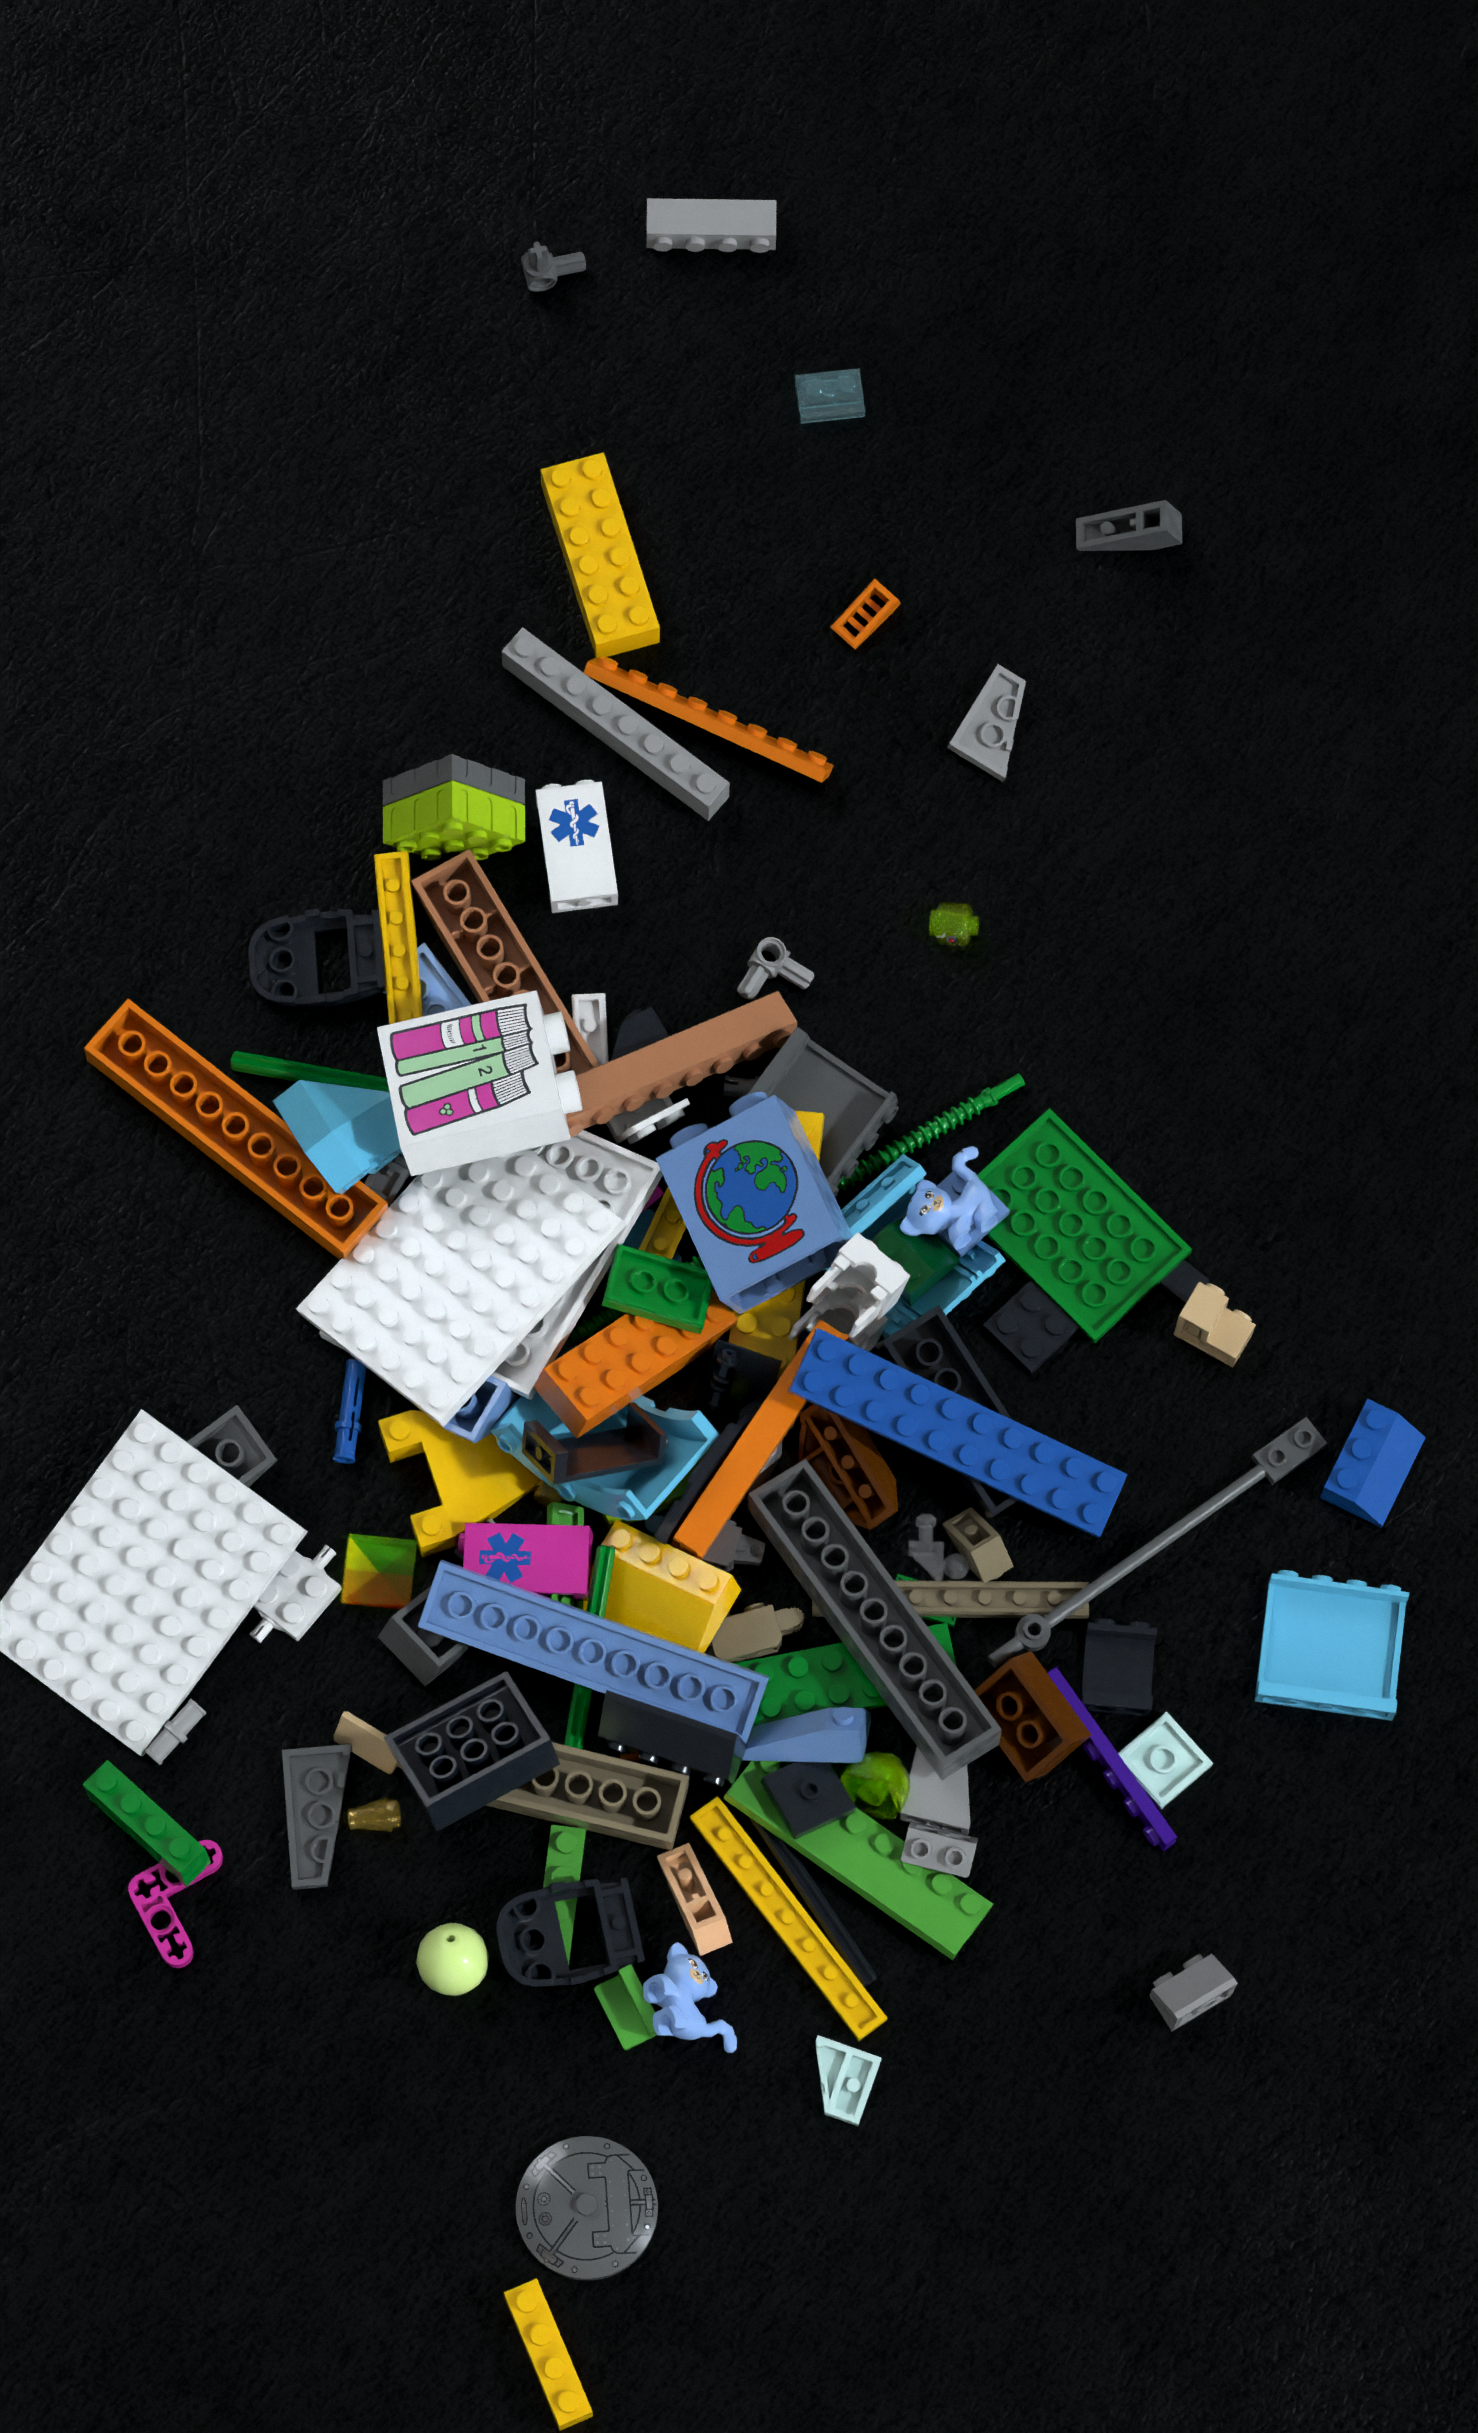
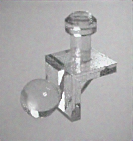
[908,1514,969,1581]

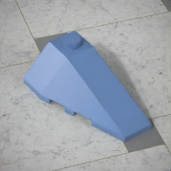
[443,1375,517,1443]
[742,1707,872,1763]

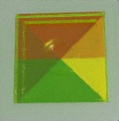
[340,1534,418,1609]

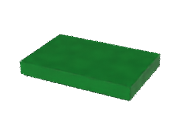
[602,1244,713,1334]

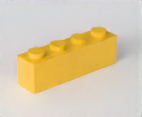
[504,2278,593,2431]

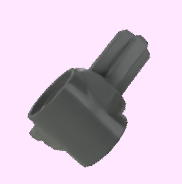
[521,242,586,292]

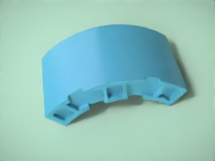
[490,1346,719,1521]

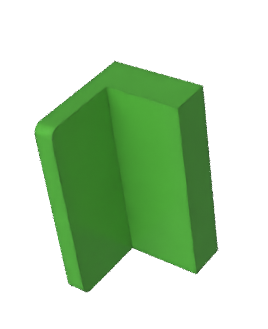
[594,1964,657,2050]

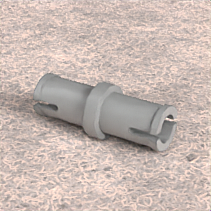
[144,1698,206,1765]

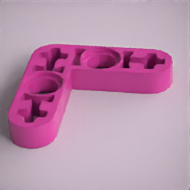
[128,1840,223,1968]

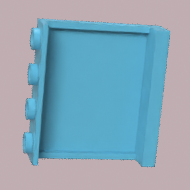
[1255,1570,1409,1721]

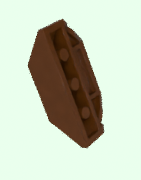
[799,1404,898,1530]

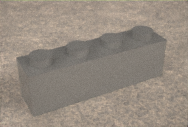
[647,198,776,253]

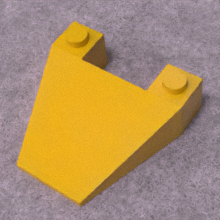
[378,1410,542,1557]

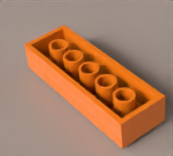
[534,1289,738,1439]

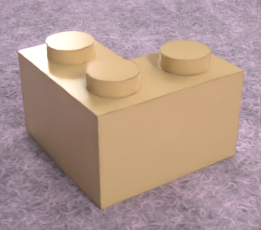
[1174,1282,1256,1367]

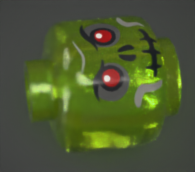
[929,902,979,947]

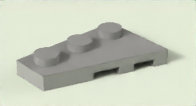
[947,664,1026,782]

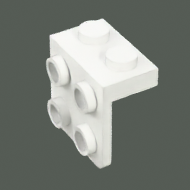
[606,1096,690,1145]

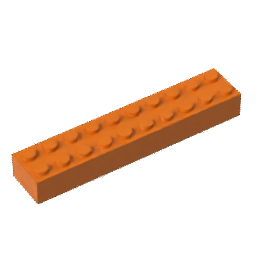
[84,999,388,1260]

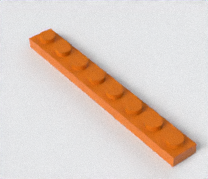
[583,656,834,783]

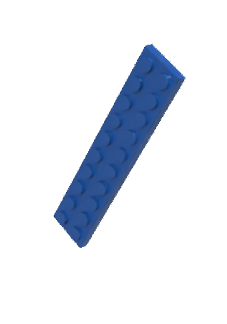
[788,1328,1128,1538]

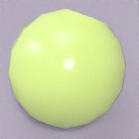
[416,1923,489,1996]

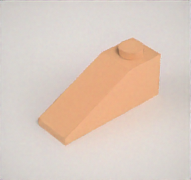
[657,1843,733,1956]

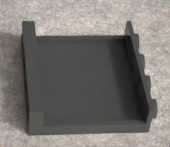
[730,1027,899,1197]

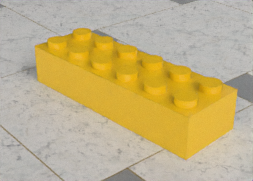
[541,452,660,658]

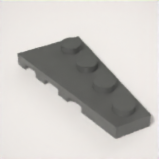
[282,1744,352,1890]

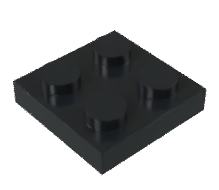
[983,1279,1079,1376]

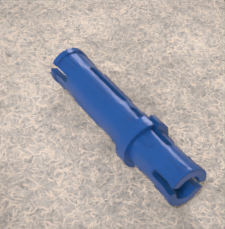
[333,1359,367,1464]

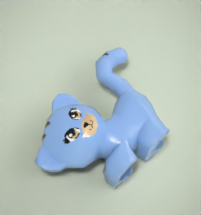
[900,1146,998,1250]
[643,1942,737,2053]

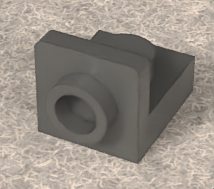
[364,1154,411,1206]

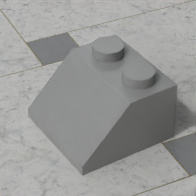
[1149,1954,1237,2031]

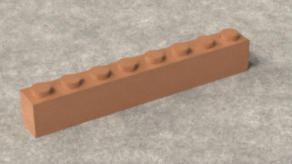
[566,991,797,1137]

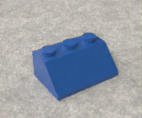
[1320,1399,1426,1528]

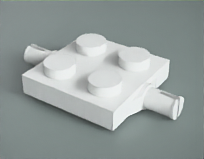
[250,1545,342,1643]

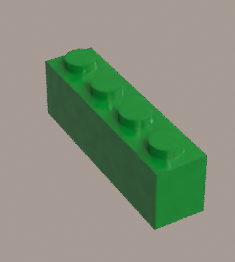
[83,1760,211,1887]

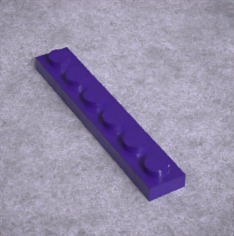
[1048,1667,1177,1851]

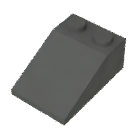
[187,1405,277,1487]
[378,1564,472,1686]

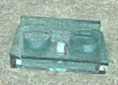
[795,368,865,424]

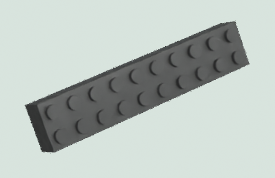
[747,1459,1002,1780]

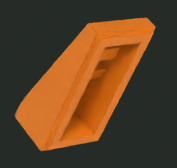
[831,579,901,649]

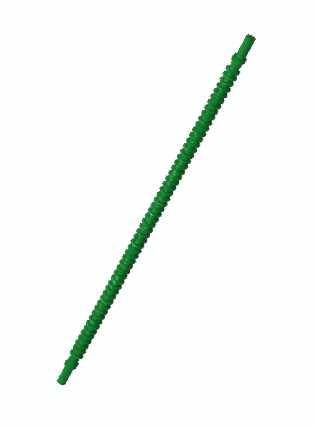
[560,1073,1025,1351]

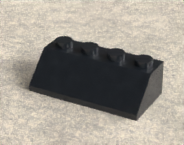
[598,1690,747,1787]

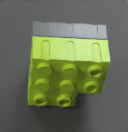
[383,754,525,861]

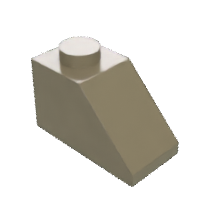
[943,1507,1014,1584]

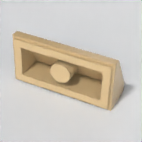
[334,1711,398,1774]

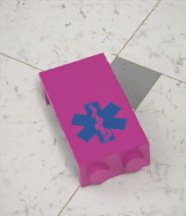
[458,1523,593,1601]

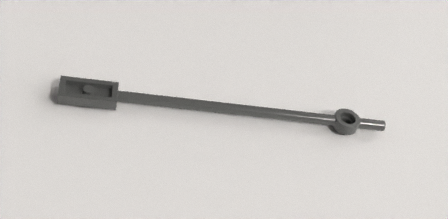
[988,1417,1327,1668]

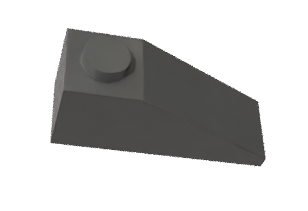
[1076,500,1182,551]

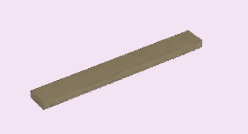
[812,1581,1089,1619]

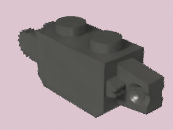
[644,1514,765,1572]

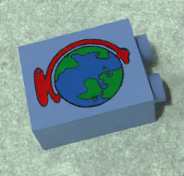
[656,1092,853,1314]

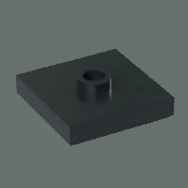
[761,1762,856,1840]

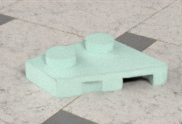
[815,2035,882,2126]

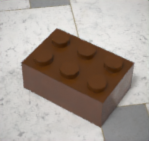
[974,1651,1092,1782]

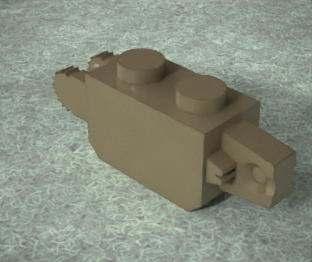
[705,1603,804,1663]

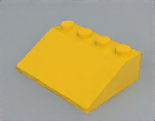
[583,1520,741,1653]

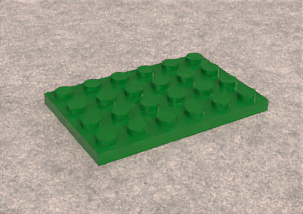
[977,1108,1192,1344]

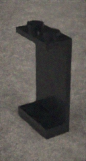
[522,1402,668,1485]

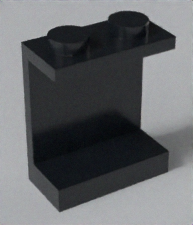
[1081,1619,1157,1717]

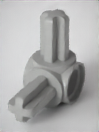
[737,937,814,1000]

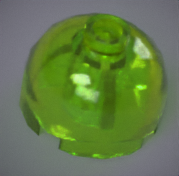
[840,1752,911,1820]

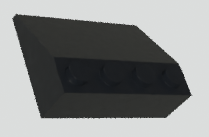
[384,1671,560,1831]

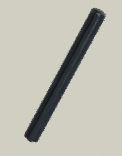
[750,1818,877,1987]

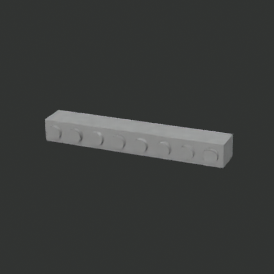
[502,627,730,821]

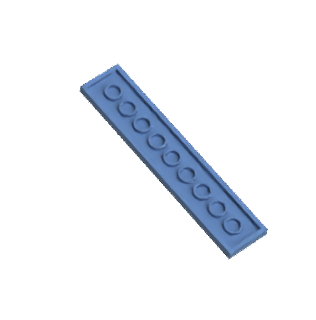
[418,1560,770,1743]

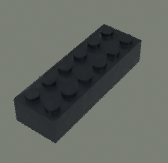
[875,1305,1018,1519]

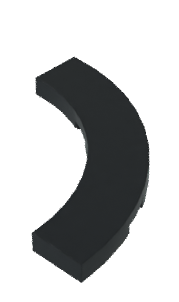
[654,1398,764,1545]

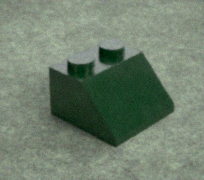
[871,1217,960,1307]

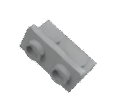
[901,1822,978,1877]

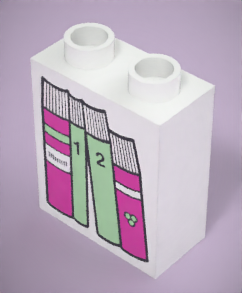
[377,990,583,1176]

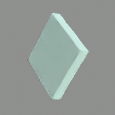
[1118,1712,1213,1810]

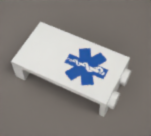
[536,780,618,913]

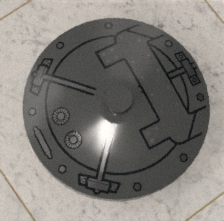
[516,2136,658,2280]

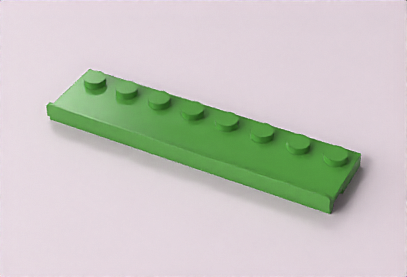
[723,1761,993,1960]

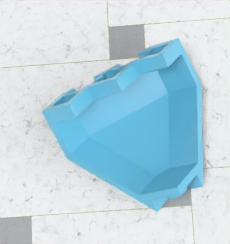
[273,1080,403,1195]

